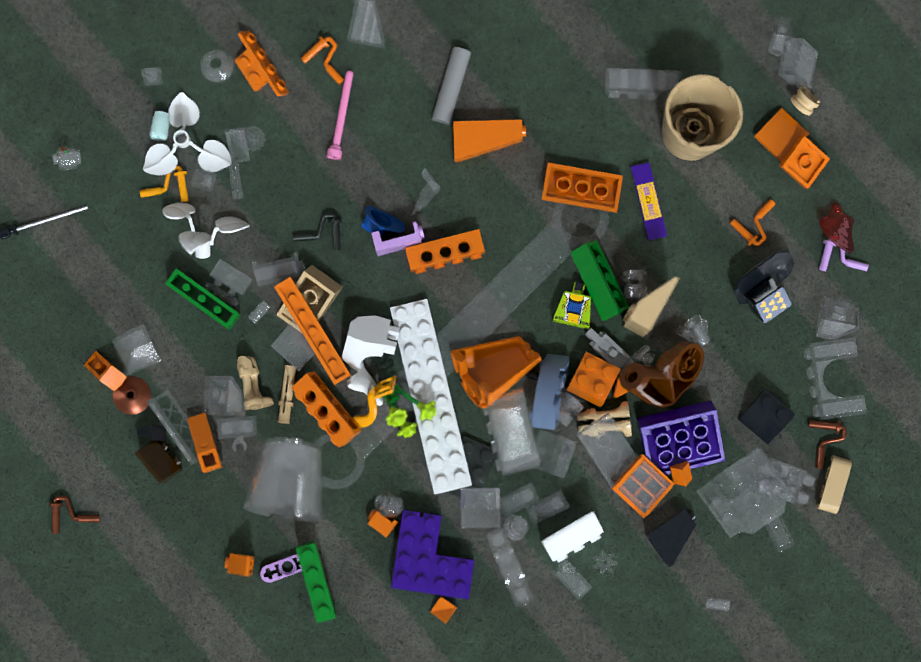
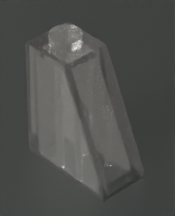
[347,0,386,49]

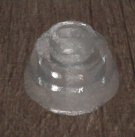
[503,515,529,541]

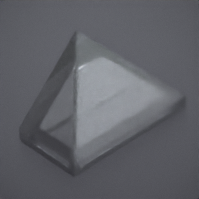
[225,127,250,163]
[552,559,592,601]

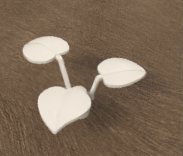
[143,92,231,175]
[162,202,250,259]

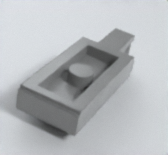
[585,328,633,374]

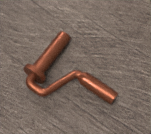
[809,420,847,469]
[49,496,100,534]

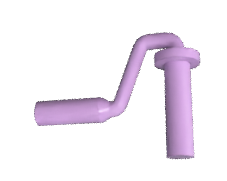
[819,236,869,272]

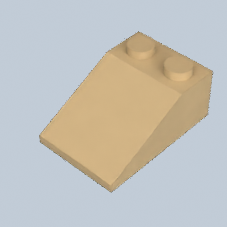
[276,265,343,334]

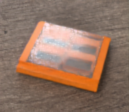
[611,454,674,518]

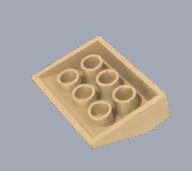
[622,277,679,337]

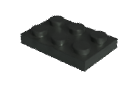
[448,436,499,504]

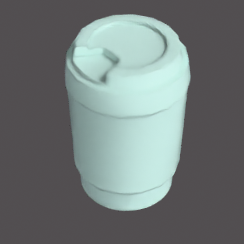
[149,111,170,141]

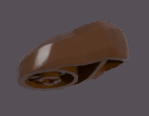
[619,341,704,408]

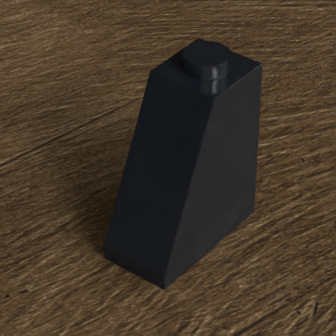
[646,509,696,567]

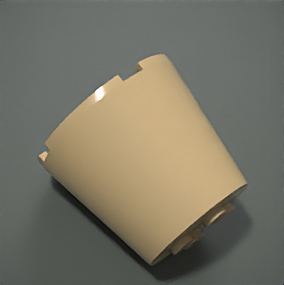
[662,75,743,161]

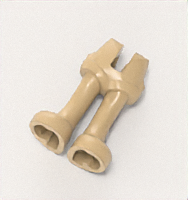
[237,356,274,410]
[576,401,632,437]

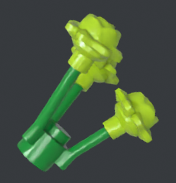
[380,384,437,438]

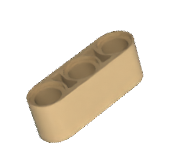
[817,455,852,514]

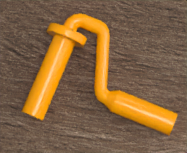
[140,166,189,202]

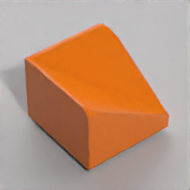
[430,596,457,623]

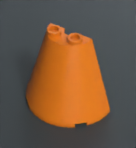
[450,336,541,409]

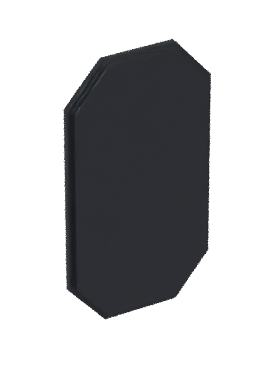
[733,250,795,304]

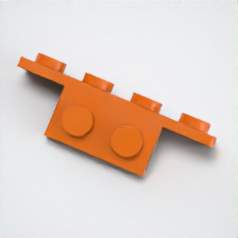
[234,30,289,96]

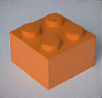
[567,352,620,408]

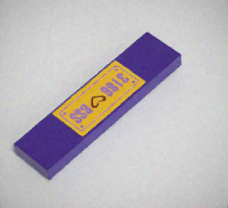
[631,163,667,241]

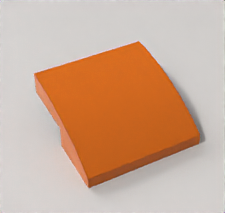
[754,108,809,162]

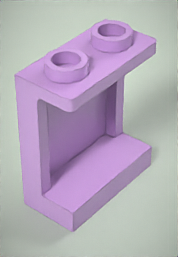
[371,221,424,256]

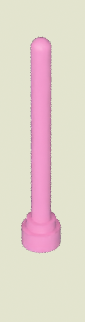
[326,70,353,160]

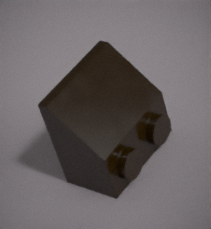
[134,440,182,484]

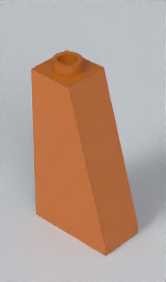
[453,120,526,162]

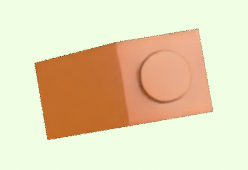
[84,351,127,392]
[225,553,255,576]

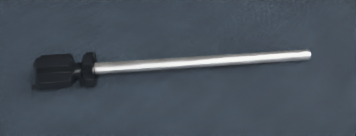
[0,205,88,240]

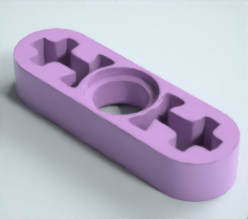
[260,554,302,583]

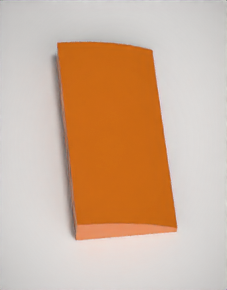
[541,163,623,213]

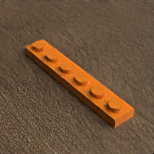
[274,276,351,385]

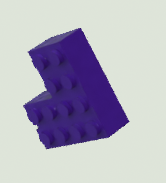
[391,510,474,599]

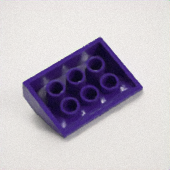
[637,401,725,475]

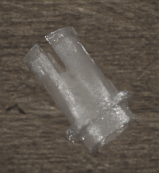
[247,300,271,324]
[706,597,730,613]

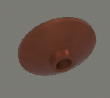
[113,376,151,415]

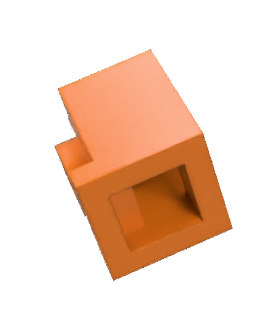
[367,509,398,538]

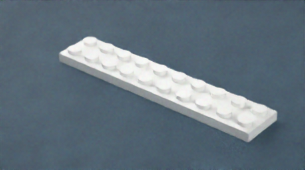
[390,299,472,495]

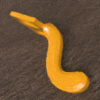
[353,375,397,428]

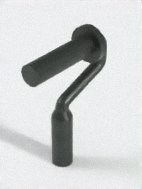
[293,213,342,250]

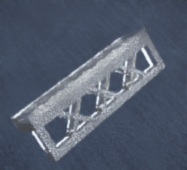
[147,389,199,465]

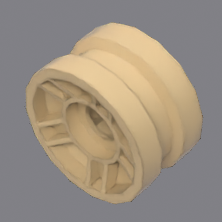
[790,86,821,116]

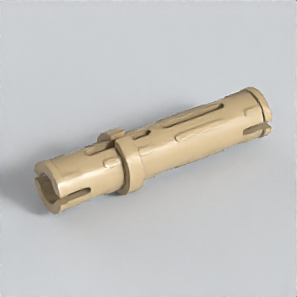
[277,365,297,424]

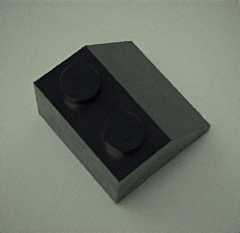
[738,389,796,445]

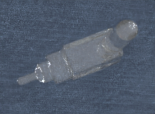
[411,168,441,215]

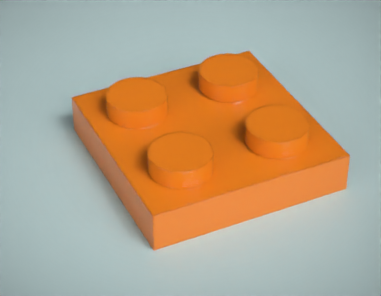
[779,135,830,189]

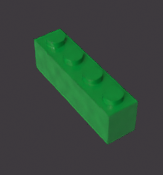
[570,240,629,321]
[165,268,241,331]
[296,540,336,623]

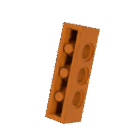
[405,229,485,274]
[291,371,362,447]

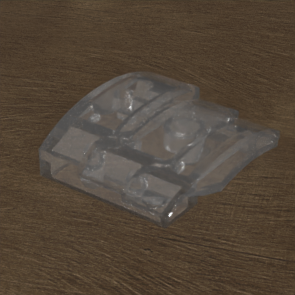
[696,446,794,539]

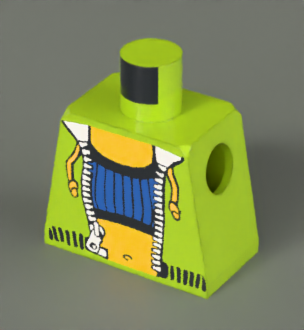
[553,282,591,329]

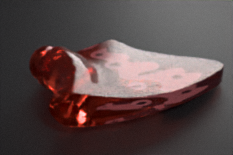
[819,204,855,253]

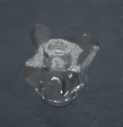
[676,314,711,347]

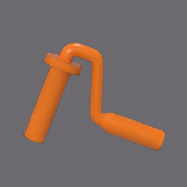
[301,36,344,85]
[730,199,776,246]

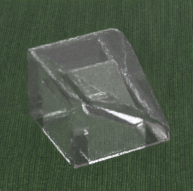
[141,67,164,86]

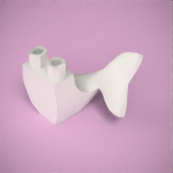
[341,316,400,406]

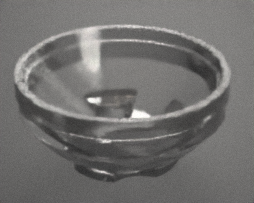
[200,49,234,83]

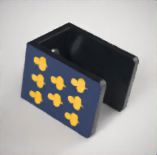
[744,277,792,323]

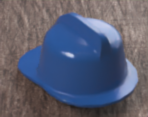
[361,206,405,236]

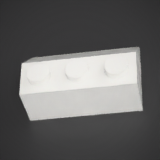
[541,512,603,563]

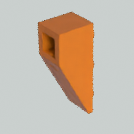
[187,413,223,474]

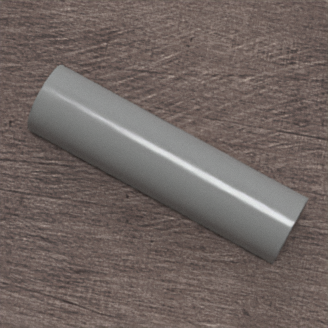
[431,47,471,125]

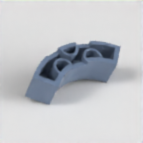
[529,354,570,430]

